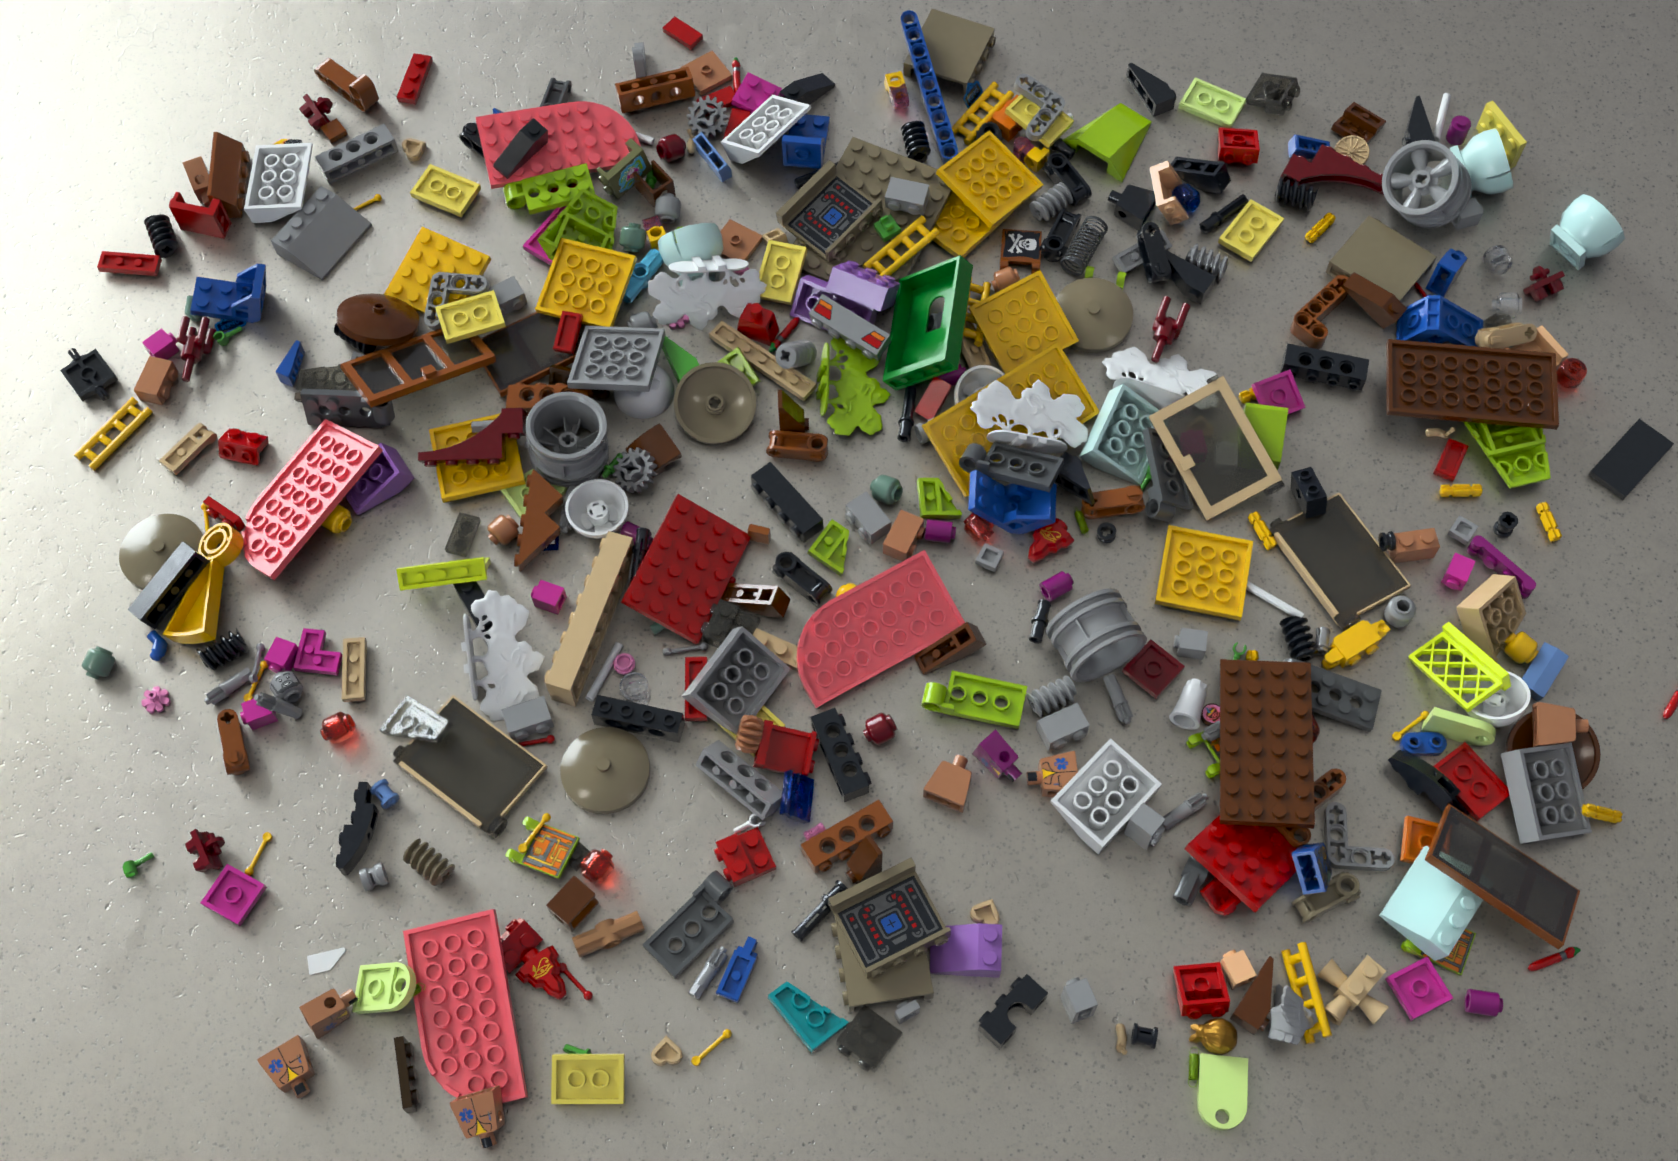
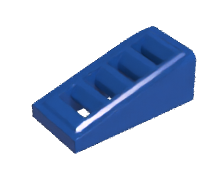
[1288,134,1330,159]
[275,340,305,387]

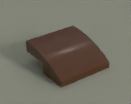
[1331,102,1386,144]
[626,423,682,479]

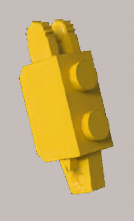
[1321,620,1391,670]

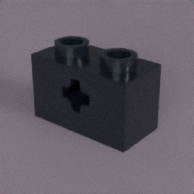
[1291,467,1327,519]

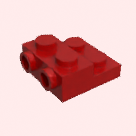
[1217,127,1260,165]
[714,827,776,888]
[1173,962,1230,1019]

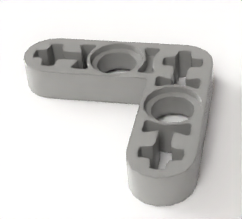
[632,42,647,79]
[1014,74,1065,141]
[424,272,490,330]
[1324,802,1395,872]

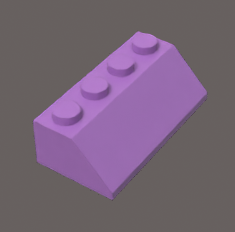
[790,275,878,331]

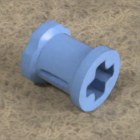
[370,779,399,809]

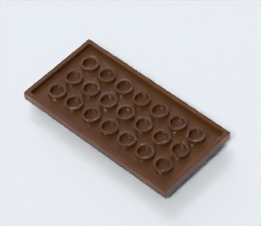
[1386,339,1559,430]
[1220,659,1315,829]

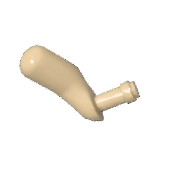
[686,128,695,154]
[1425,427,1456,439]
[1115,1023,1128,1055]

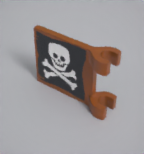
[1000,229,1042,274]

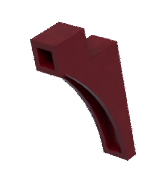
[1279,144,1384,195]
[418,408,526,467]

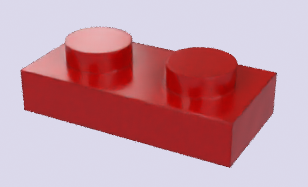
[203,496,245,532]

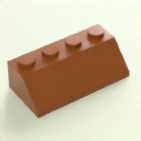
[207,132,250,218]

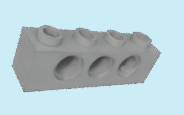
[315,124,398,184]
[696,740,786,820]

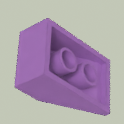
[345,443,414,515]
[930,923,1002,978]

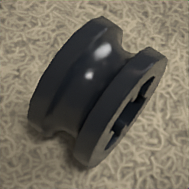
[1097,522,1116,543]
[1378,531,1396,552]

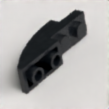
[1388,750,1469,827]
[336,782,379,875]

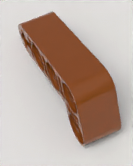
[314,58,379,112]
[1290,275,1348,349]
[1274,768,1346,848]

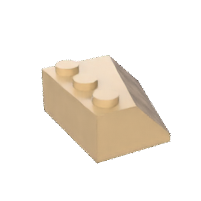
[1456,574,1526,663]

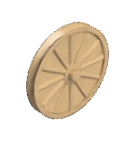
[1334,135,1370,165]

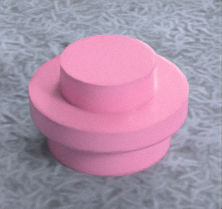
[613,653,635,675]

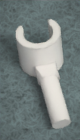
[733,814,766,833]

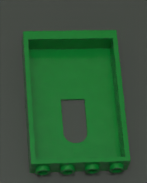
[883,255,973,390]

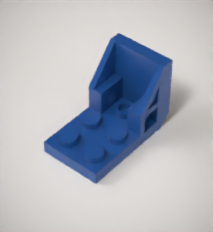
[782,114,830,169]
[190,263,267,323]
[1396,295,1483,347]
[968,470,1057,534]

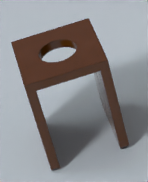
[633,160,676,208]
[546,876,599,932]

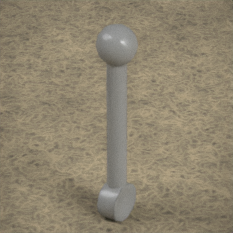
[663,642,708,656]
[249,643,265,683]

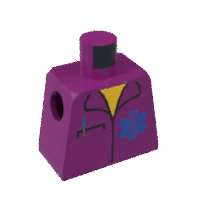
[972,729,1022,782]

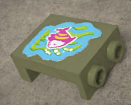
[596,138,652,200]

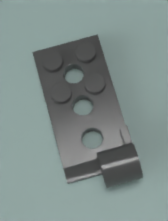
[300,388,395,428]
[1142,427,1194,522]

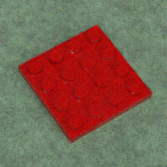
[1185,815,1297,913]

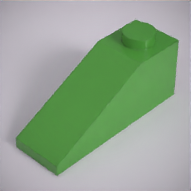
[662,336,699,383]

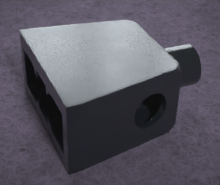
[1108,185,1156,231]

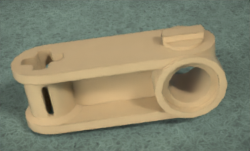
[1475,322,1537,349]

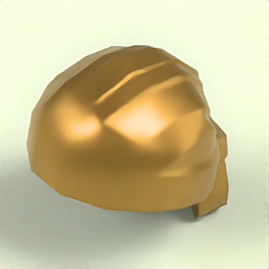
[1189,1018,1238,1055]

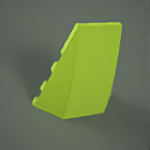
[1063,103,1152,182]
[537,188,618,261]
[1464,422,1551,489]

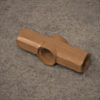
[572,911,645,957]

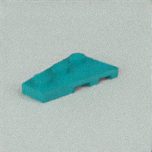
[768,981,849,1053]

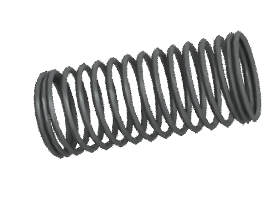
[1060,216,1108,276]

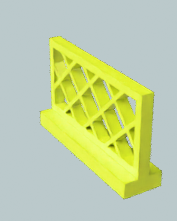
[396,557,491,591]
[1408,622,1511,712]

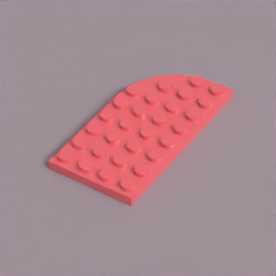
[476,101,641,189]
[241,419,383,581]
[796,550,965,709]
[403,909,528,1104]

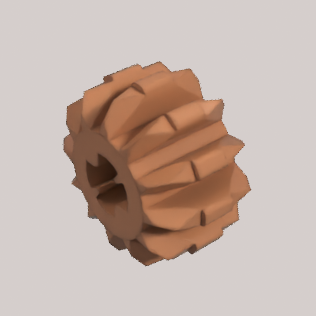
[735,715,764,754]

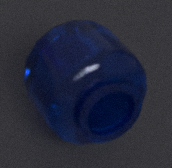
[1171,183,1200,213]

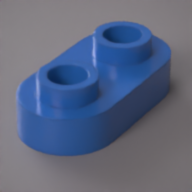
[1400,732,1447,757]

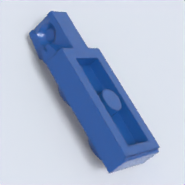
[716,936,758,1003]

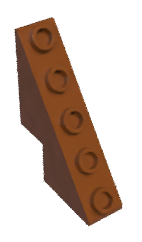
[514,470,563,572]

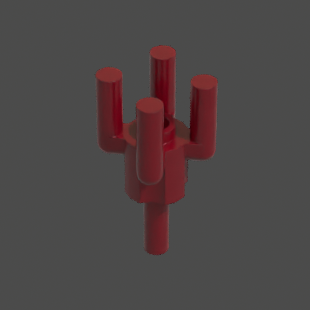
[1151,296,1190,363]
[177,316,216,382]

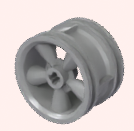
[1382,140,1472,228]
[526,392,609,487]
[1046,588,1147,682]

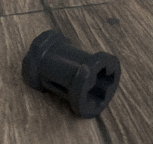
[1493,512,1518,538]
[1131,1023,1158,1049]

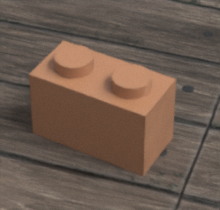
[134,356,178,405]
[883,510,926,561]
[1388,528,1440,564]

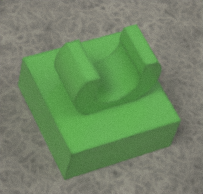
[874,214,901,242]

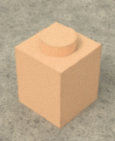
[1220,950,1257,990]

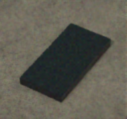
[1588,419,1674,500]

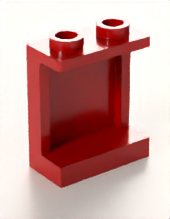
[169,192,232,239]
[753,720,819,779]

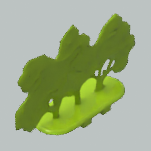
[816,337,891,436]

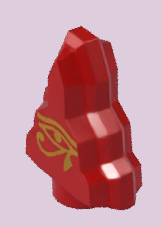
[1028,518,1074,563]
[515,945,567,1000]

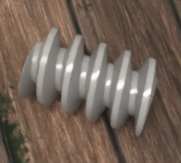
[1029,182,1073,221]
[1185,243,1228,281]
[776,339,817,369]
[1027,675,1077,717]

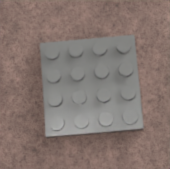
[567,326,666,392]

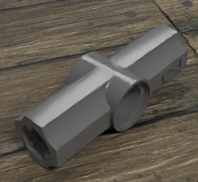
[1173,856,1209,906]

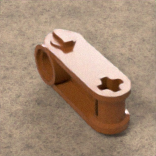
[766,430,828,462]
[1081,485,1145,519]
[217,709,250,775]

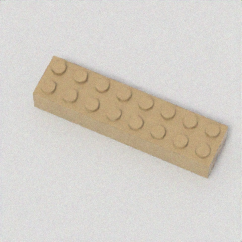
[544,531,634,707]

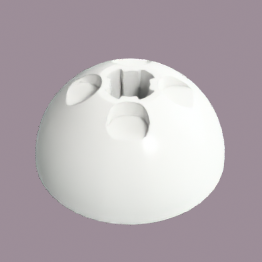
[614,365,674,419]
[954,365,1004,405]
[565,479,629,539]
[1462,671,1531,727]

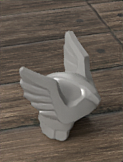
[1268,984,1318,1045]

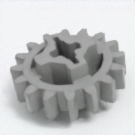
[687,95,729,139]
[613,447,657,493]

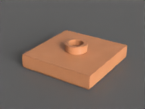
[681,50,733,96]
[720,219,763,261]

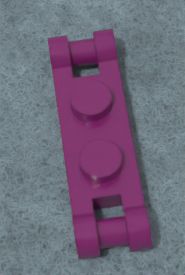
[1467,535,1536,599]

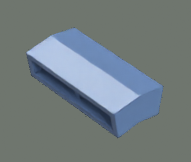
[692,132,732,182]
[1522,642,1569,702]

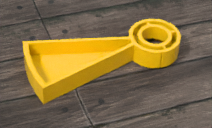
[163,523,244,644]

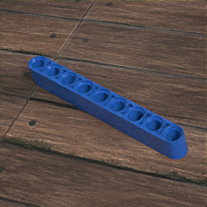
[901,10,958,165]

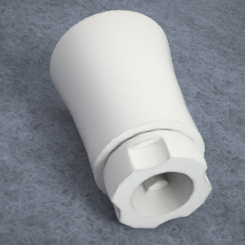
[1169,679,1208,730]

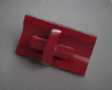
[299,94,332,131]
[1523,266,1565,302]
[185,829,225,872]

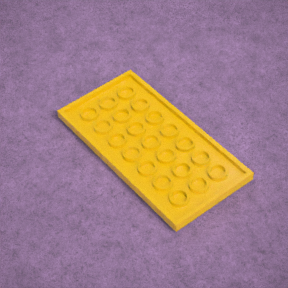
[922,342,1100,497]

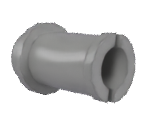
[1313,627,1331,656]

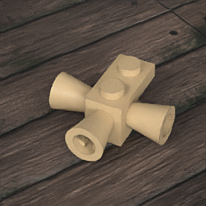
[1317,955,1389,1026]

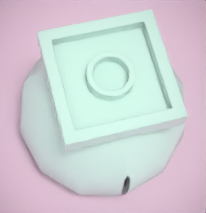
[1450,129,1513,198]
[1550,194,1625,270]
[658,223,723,286]

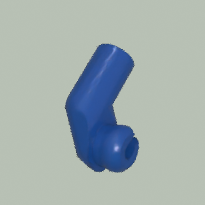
[147,630,168,661]

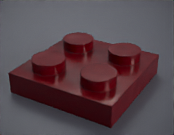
[1122,639,1185,699]

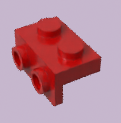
[218,428,268,466]
[1199,877,1241,915]
[500,918,543,973]

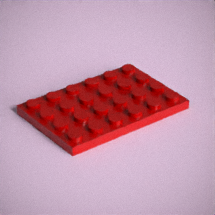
[621,494,751,644]

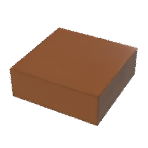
[320,118,348,144]
[748,524,771,545]

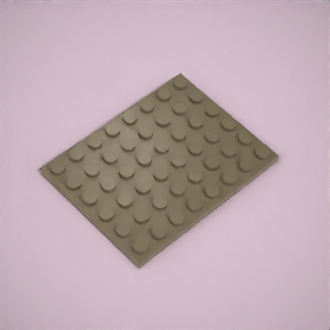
[793,137,953,308]

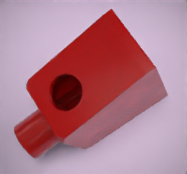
[737,303,780,346]

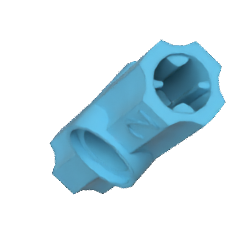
[622,248,664,303]

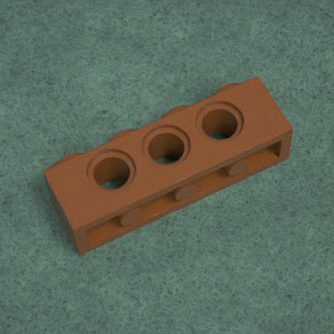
[615,67,695,113]
[506,383,593,416]
[801,800,893,874]

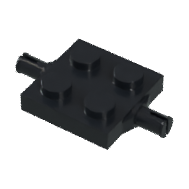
[60,348,118,402]

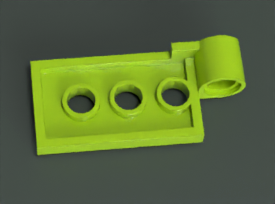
[503,163,596,215]
[921,670,1027,729]

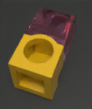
[884,71,909,109]
[1013,137,1050,173]
[642,215,666,251]

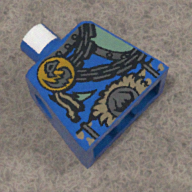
[1425,249,1468,297]
[1292,842,1332,895]

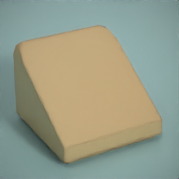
[763,228,789,245]

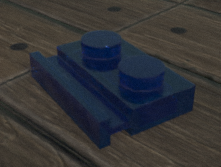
[780,770,814,824]

